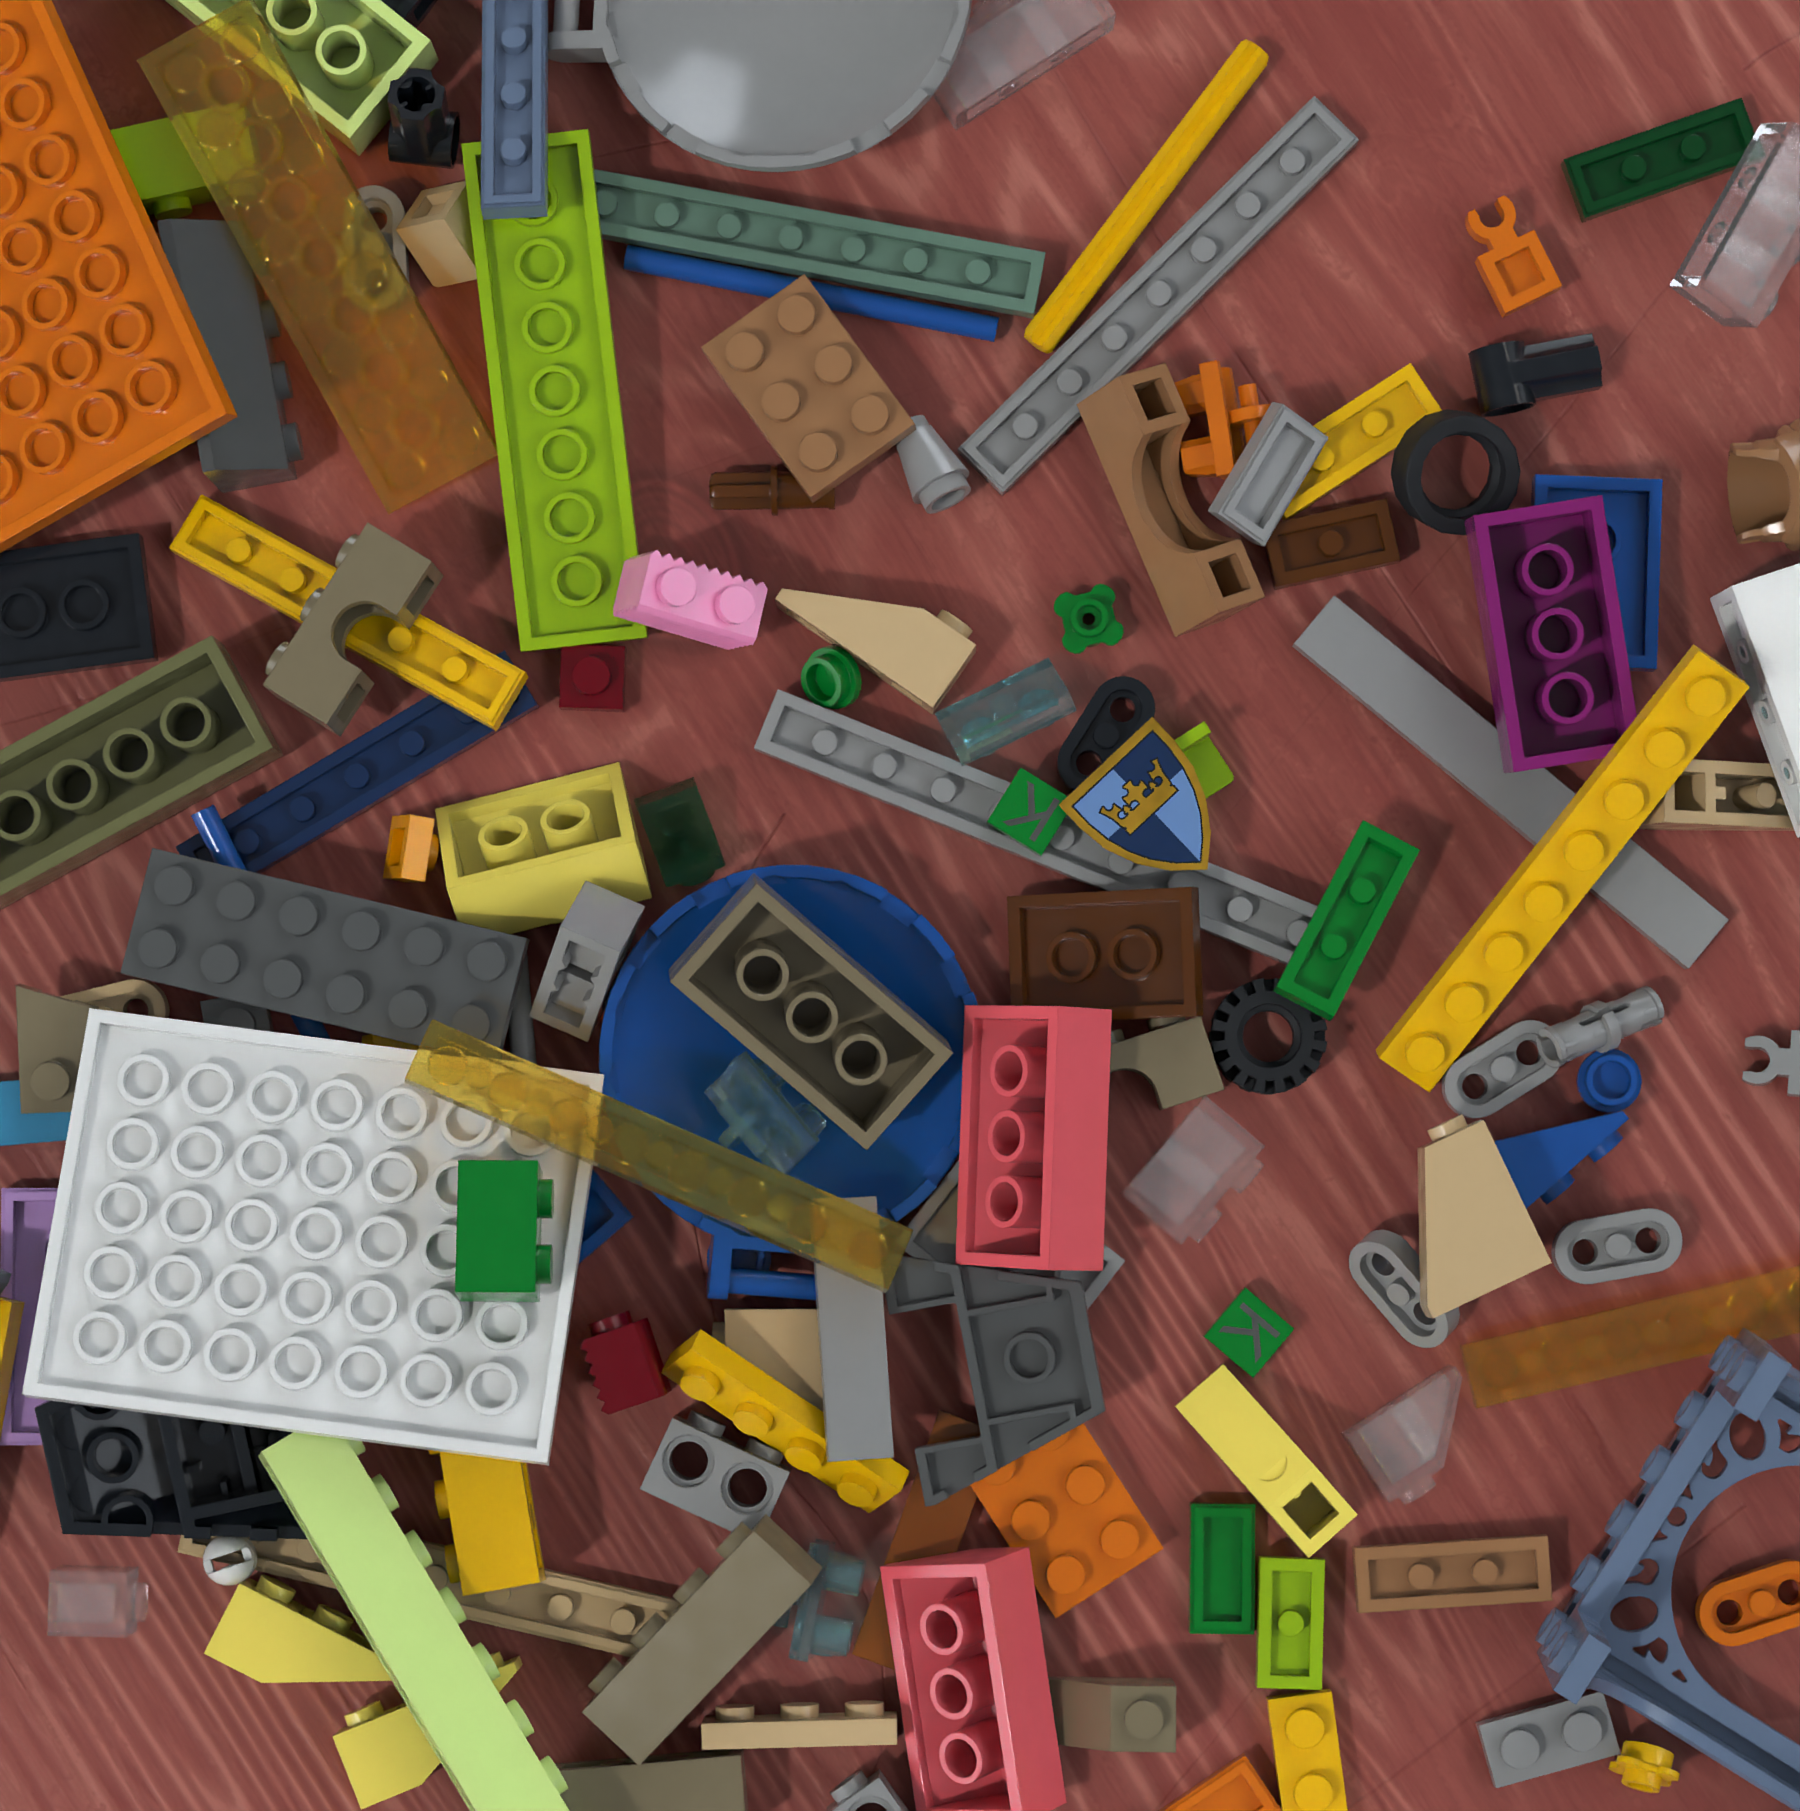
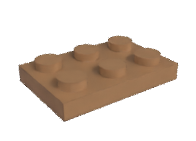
[701,274,916,503]

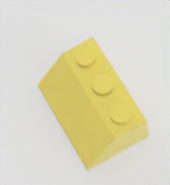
[435,762,652,934]

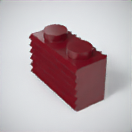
[580,1310,672,1415]

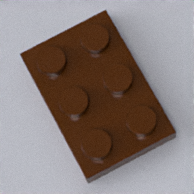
[1007,887,1203,1020]

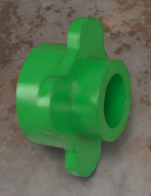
[1054,584,1124,654]

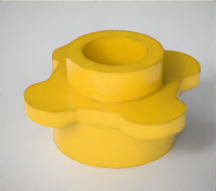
[1608,1741,1680,1793]

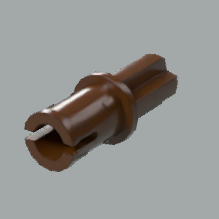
[709,465,835,516]

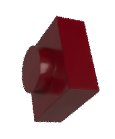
[559,645,627,712]

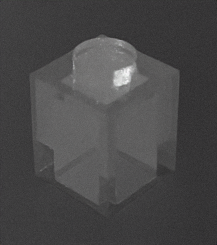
[47,1565,148,1637]

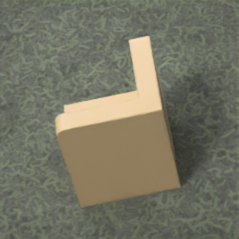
[396,181,477,287]

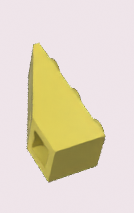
[1175,1364,1358,1558]
[204,1575,392,1683]
[332,1651,523,1810]

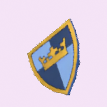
[1058,717,1211,871]

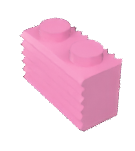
[613,550,768,650]

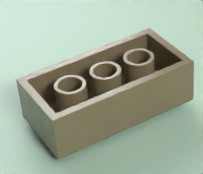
[668,873,953,1150]

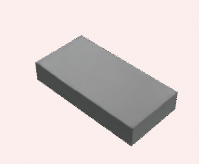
[1208,402,1329,546]

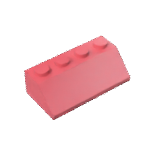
[955,1005,1112,1271]
[880,1547,1067,1811]

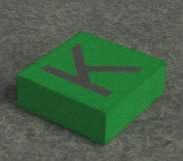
[987,768,1067,857]
[1203,1287,1294,1378]

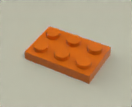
[970,1423,1164,1619]

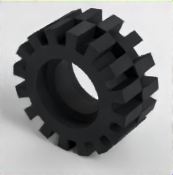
[1209,978,1327,1095]

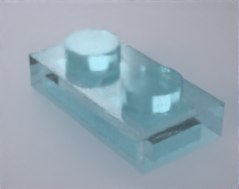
[935,658,1077,766]

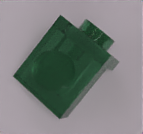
[634,777,726,887]

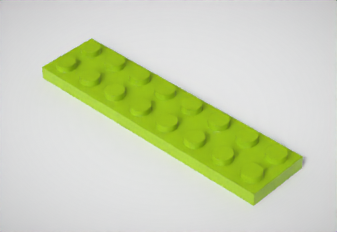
[461,129,649,652]

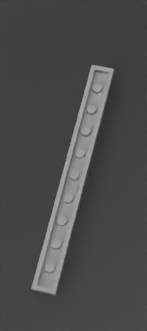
[754,689,1317,965]

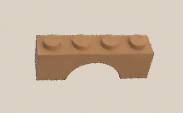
[1076,363,1265,637]

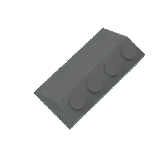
[158,219,304,493]

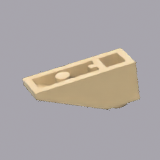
[775,588,976,715]
[1638,759,1794,831]

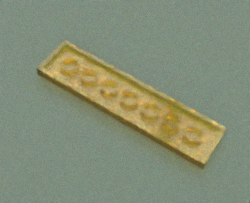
[137,0,498,514]

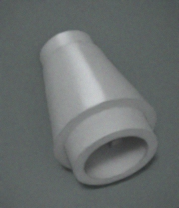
[896,415,971,514]

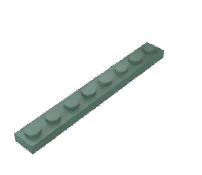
[594,169,1046,319]

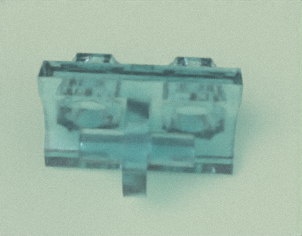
[704,1051,826,1181]
[773,1539,866,1662]

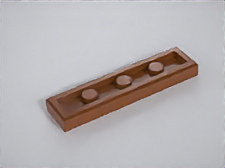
[852,1410,981,1670]

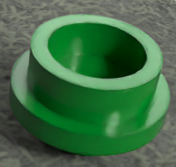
[801,645,862,709]

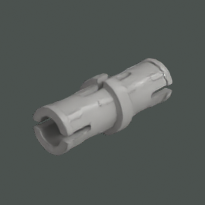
[1536,986,1664,1068]

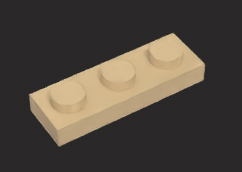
[701,1700,898,1750]

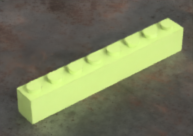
[258,1432,569,1811]

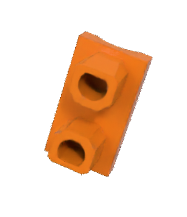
[1175,360,1271,480]

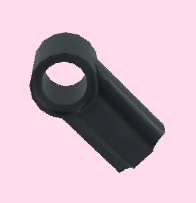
[387,68,460,169]
[1468,333,1603,417]

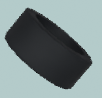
[1391,409,1521,535]

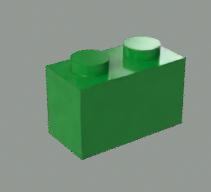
[455,1160,554,1302]

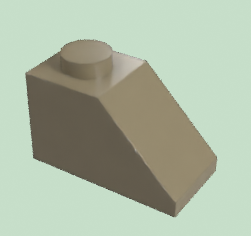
[1048,1677,1176,1753]

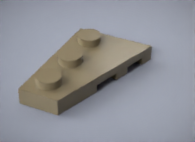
[15,984,103,1114]

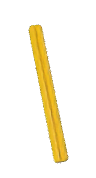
[1024,39,1269,354]

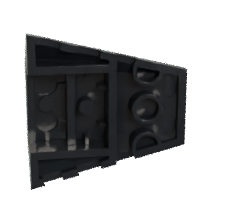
[35,1400,307,1541]

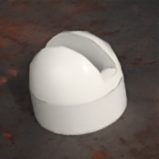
[203,1536,257,1586]

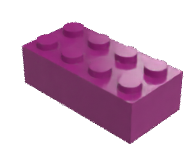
[1464,495,1637,773]

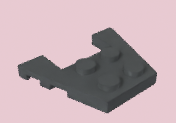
[880,1254,1106,1507]

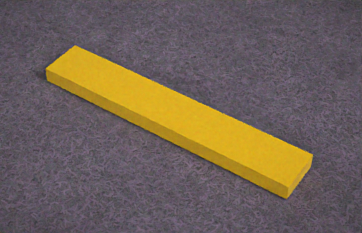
[169,494,529,731]

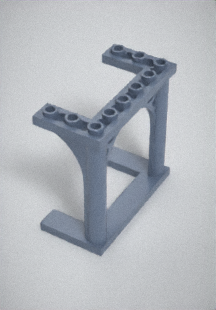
[1535,1327,1800,1811]

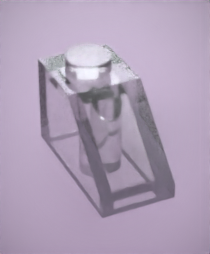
[1341,1365,1463,1505]

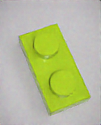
[1255,1556,1325,1690]

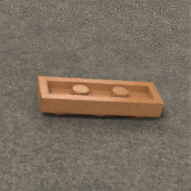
[1352,1534,1553,1613]

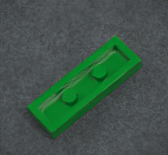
[1273,820,1420,1021]

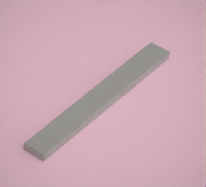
[958,96,1359,496]
[1292,595,1729,970]

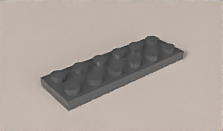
[120,848,530,1061]

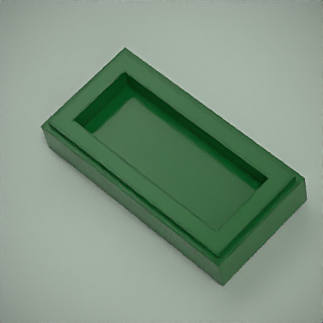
[1188,1502,1255,1634]

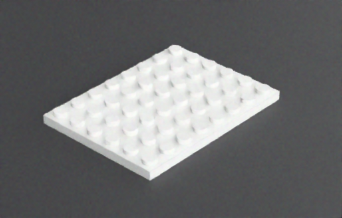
[22,1008,605,1466]

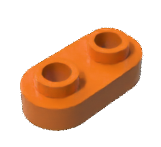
[1695,1559,1800,1646]

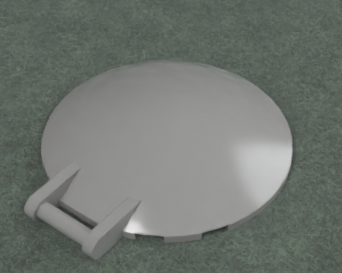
[548,0,972,172]

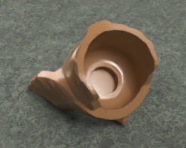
[1727,418,1800,551]

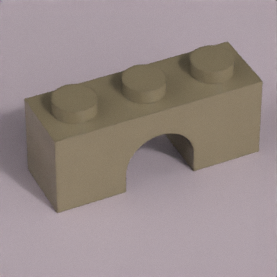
[263,522,444,737]
[1110,1017,1224,1110]

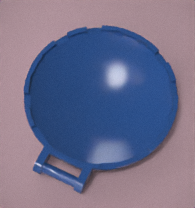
[599,865,978,1307]

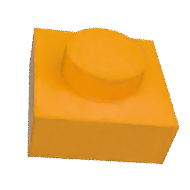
[383,814,439,883]

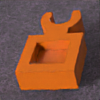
[1465,195,1562,318]

